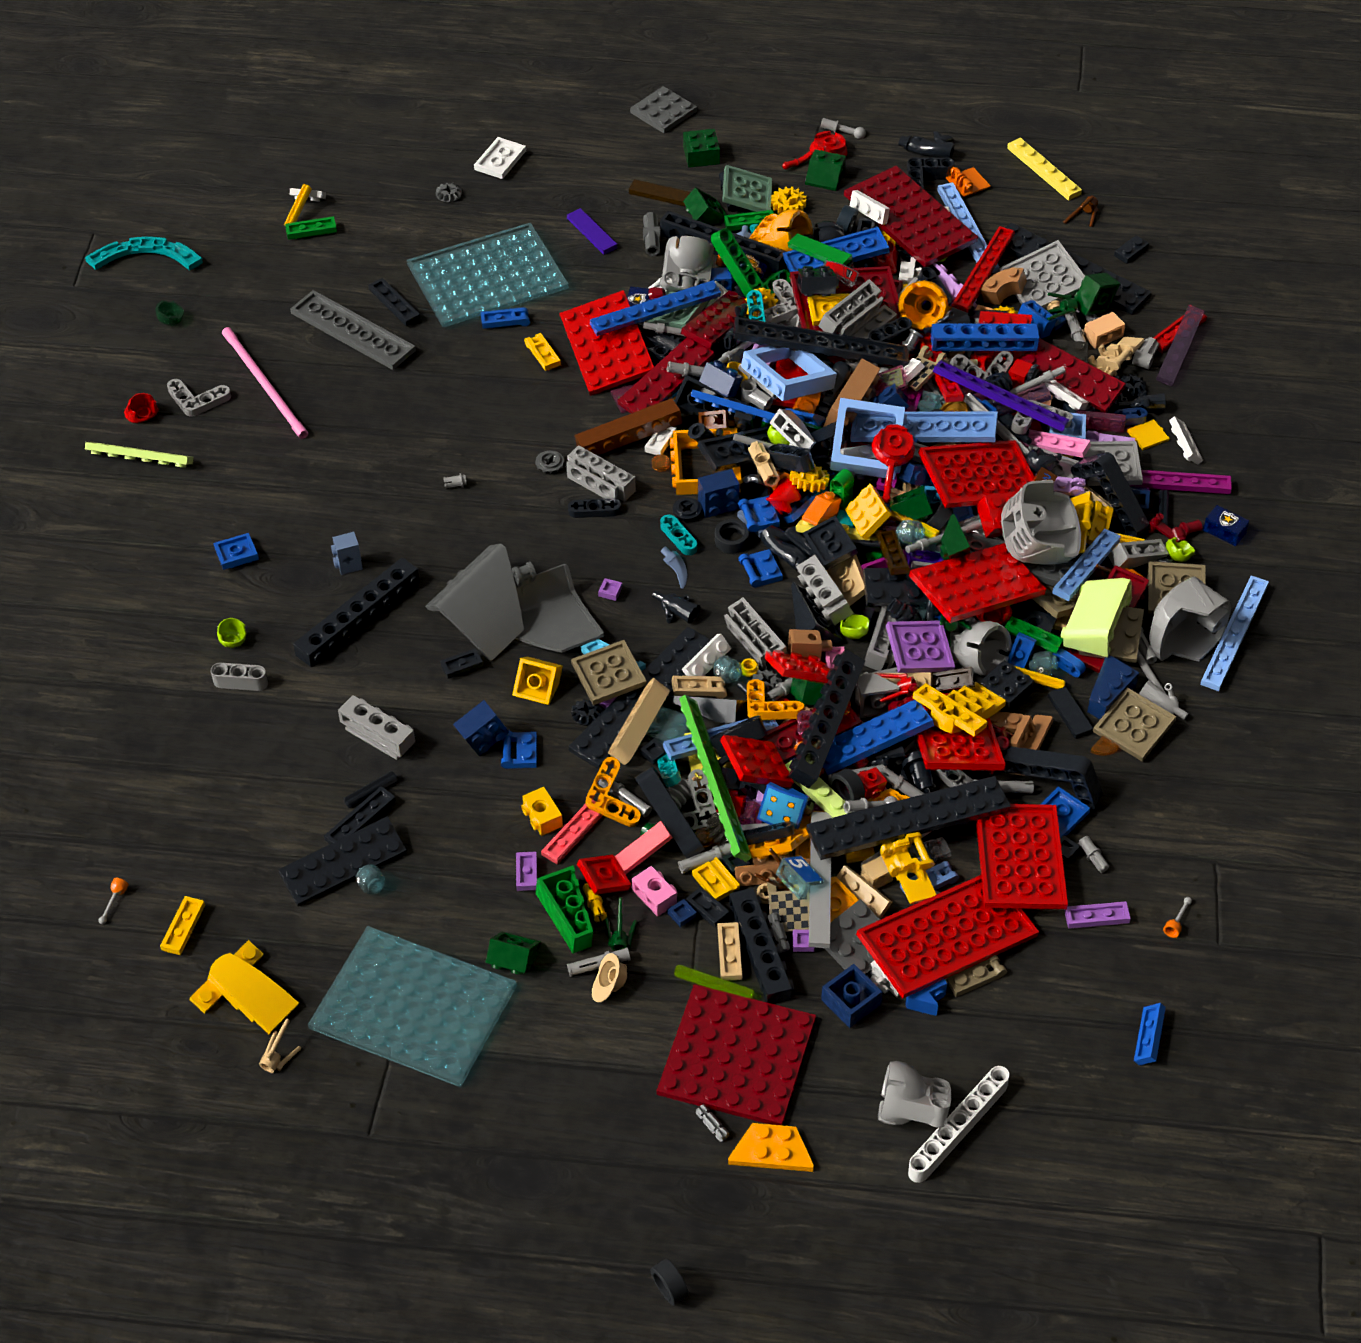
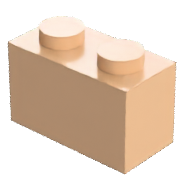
[1084,312,1125,349]

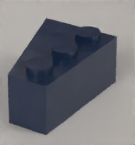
[1087,655,1139,719]

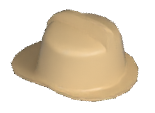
[592,953,627,1002]

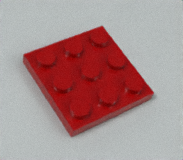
[974,311,1032,364]
[765,650,830,683]
[720,735,794,788]

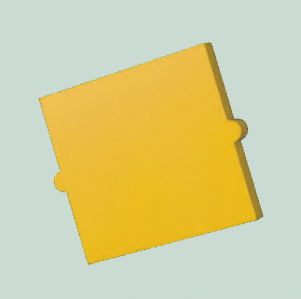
[1127,419,1169,451]

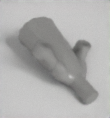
[1139,680,1189,720]

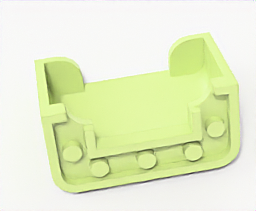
[1061,578,1132,657]

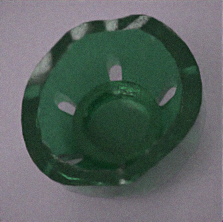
[155,300,184,325]

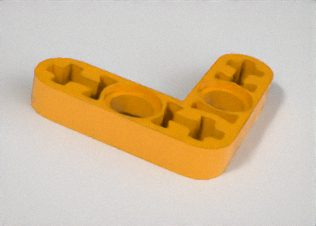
[747,679,804,720]
[585,757,641,827]

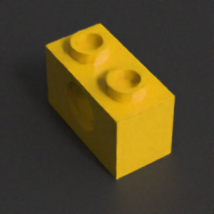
[521,787,563,836]

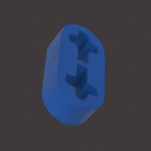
[1051,648,1086,677]

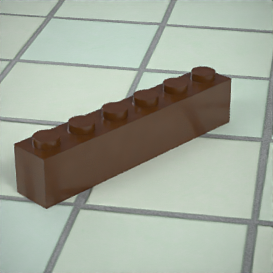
[575,398,682,456]

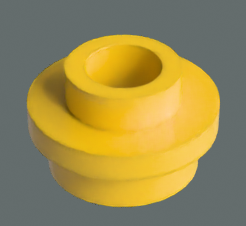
[739,658,759,677]

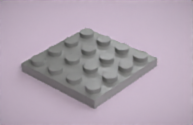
[998,240,1085,309]

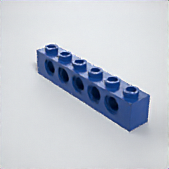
[931,324,1039,351]

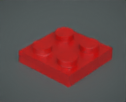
[577,855,631,895]

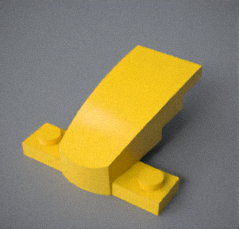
[913,682,1006,737]
[189,940,299,1034]

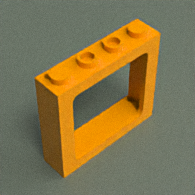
[670,428,741,495]

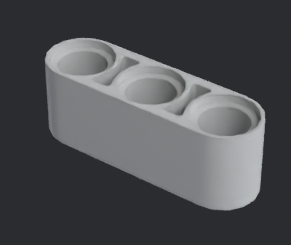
[211,663,268,691]

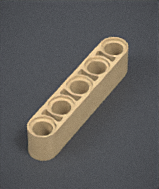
[608,678,670,765]

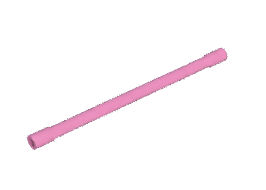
[222,327,308,439]

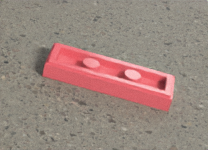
[615,821,673,875]

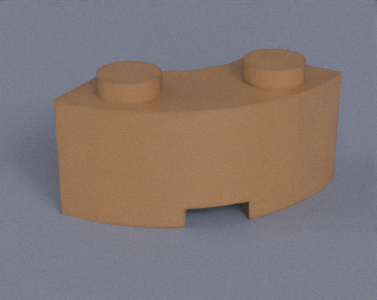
[980,267,1027,305]

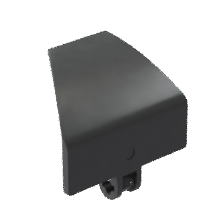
[425,544,524,660]
[512,561,604,653]

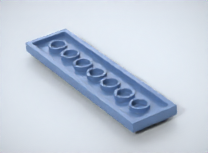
[850,411,998,442]

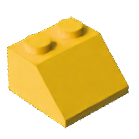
[512,657,563,705]

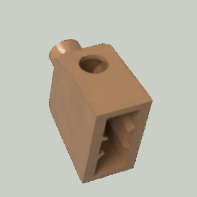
[788,629,832,660]

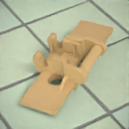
[1088,337,1144,376]

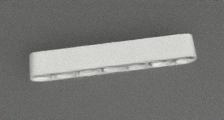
[908,1066,1009,1183]

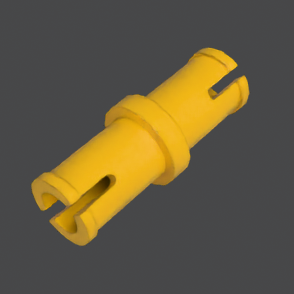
[582,883,607,922]

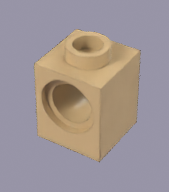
[860,856,893,889]

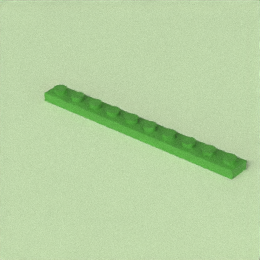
[679,695,752,862]

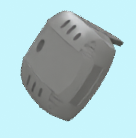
[1001,480,1081,565]
[1149,576,1231,662]

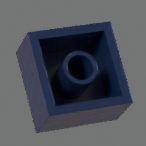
[698,469,740,518]
[453,700,509,756]
[821,964,882,1028]

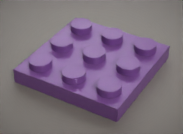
[886,621,955,673]

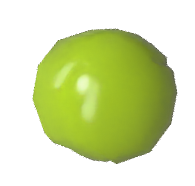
[767,425,790,445]
[1165,537,1195,563]
[840,614,870,639]
[217,618,246,648]

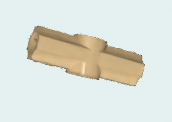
[748,441,780,487]

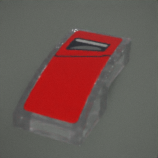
[823,260,859,288]

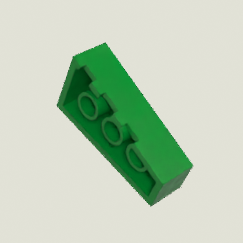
[536,865,593,953]

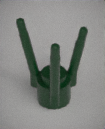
[1047,292,1078,320]
[939,614,972,647]
[604,897,637,951]

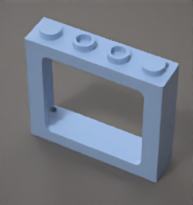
[741,345,837,401]
[830,398,908,480]

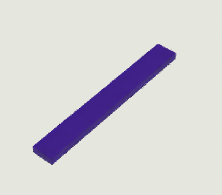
[933,360,1069,432]

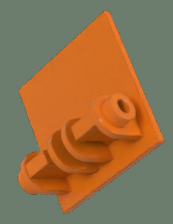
[946,167,991,197]

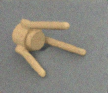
[259,1019,301,1073]

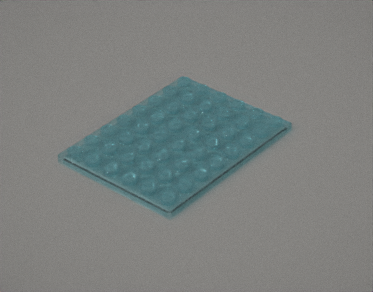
[407,223,568,327]
[308,926,517,1087]

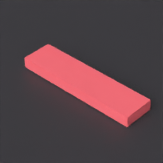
[541,799,603,865]

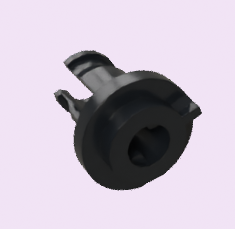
[902,751,936,794]

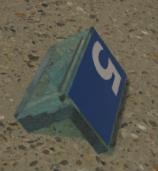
[776,856,824,900]

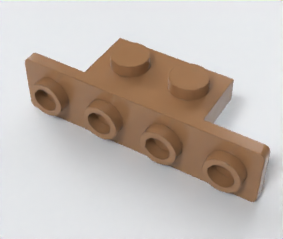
[1009,715,1053,776]
[735,852,810,887]

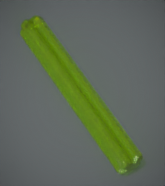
[674,965,754,999]

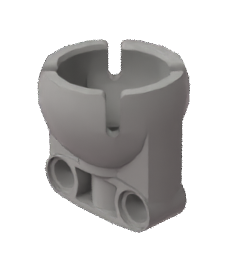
[660,236,714,292]
[950,617,1012,676]
[878,1061,951,1128]

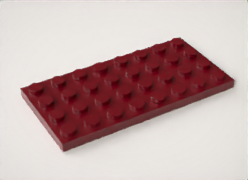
[844,166,978,267]

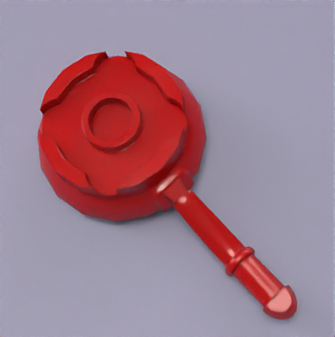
[782,131,847,169]
[872,424,915,503]

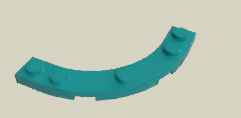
[85,237,203,271]

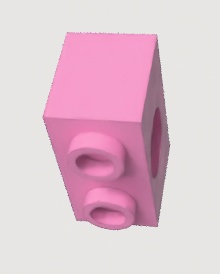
[632,866,677,917]

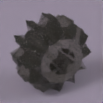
[705,812,729,845]

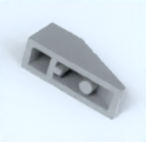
[770,408,816,450]
[1108,539,1169,569]

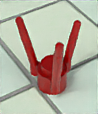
[874,673,916,702]

